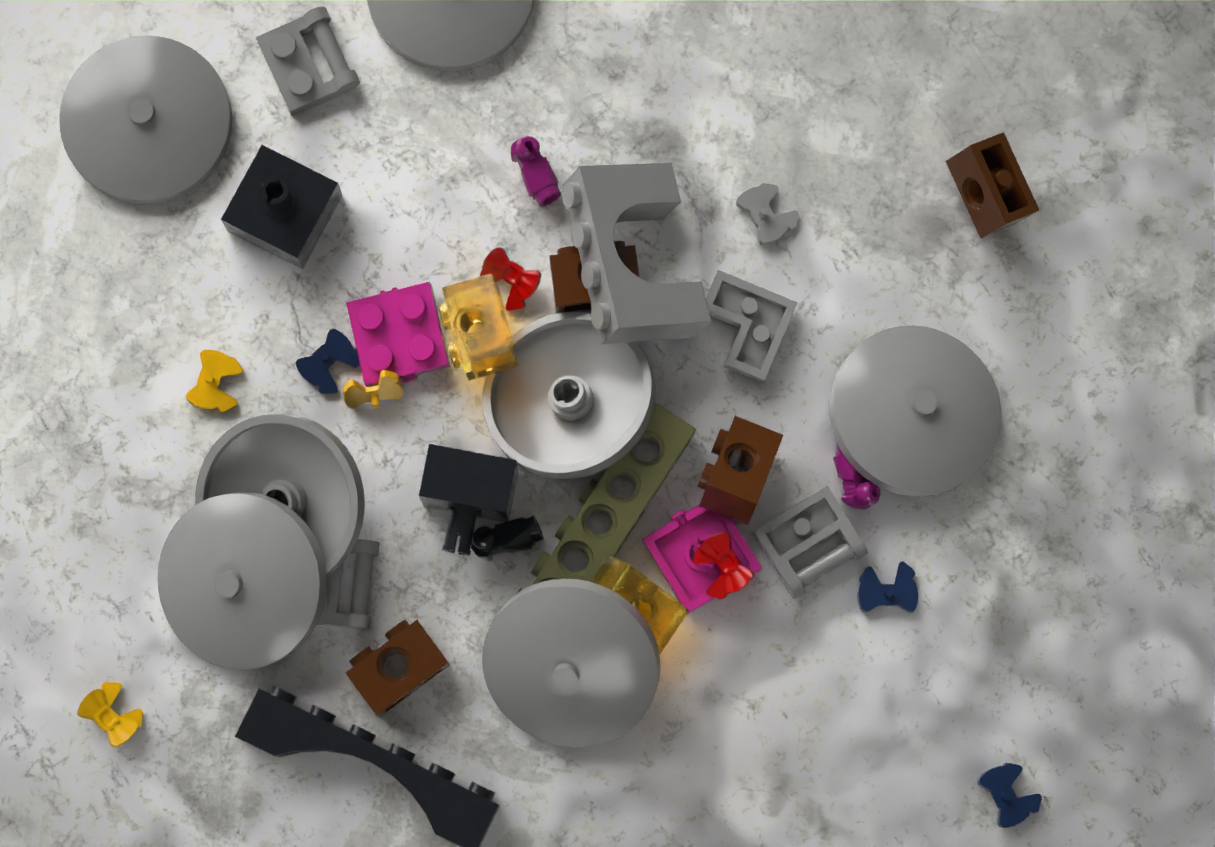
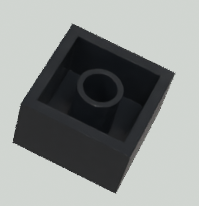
[221,145,343,269]
[419,444,519,556]

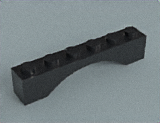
[235,685,500,847]

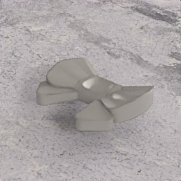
[736,183,799,245]

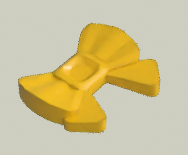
[186,350,243,413]
[343,370,403,409]
[77,682,143,748]

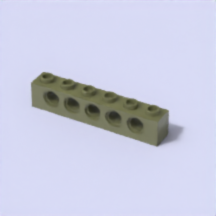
[516,402,696,594]

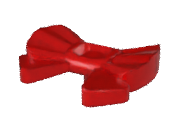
[480,247,541,311]
[693,532,755,599]

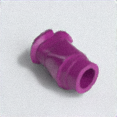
[511,136,562,207]
[833,443,881,510]

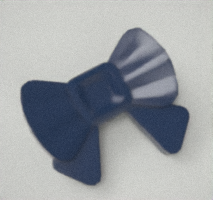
[296,329,359,394]
[857,561,918,613]
[977,763,1042,828]

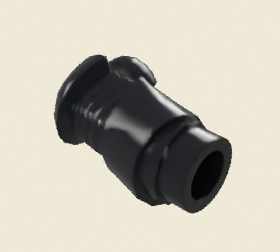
[471,515,544,562]

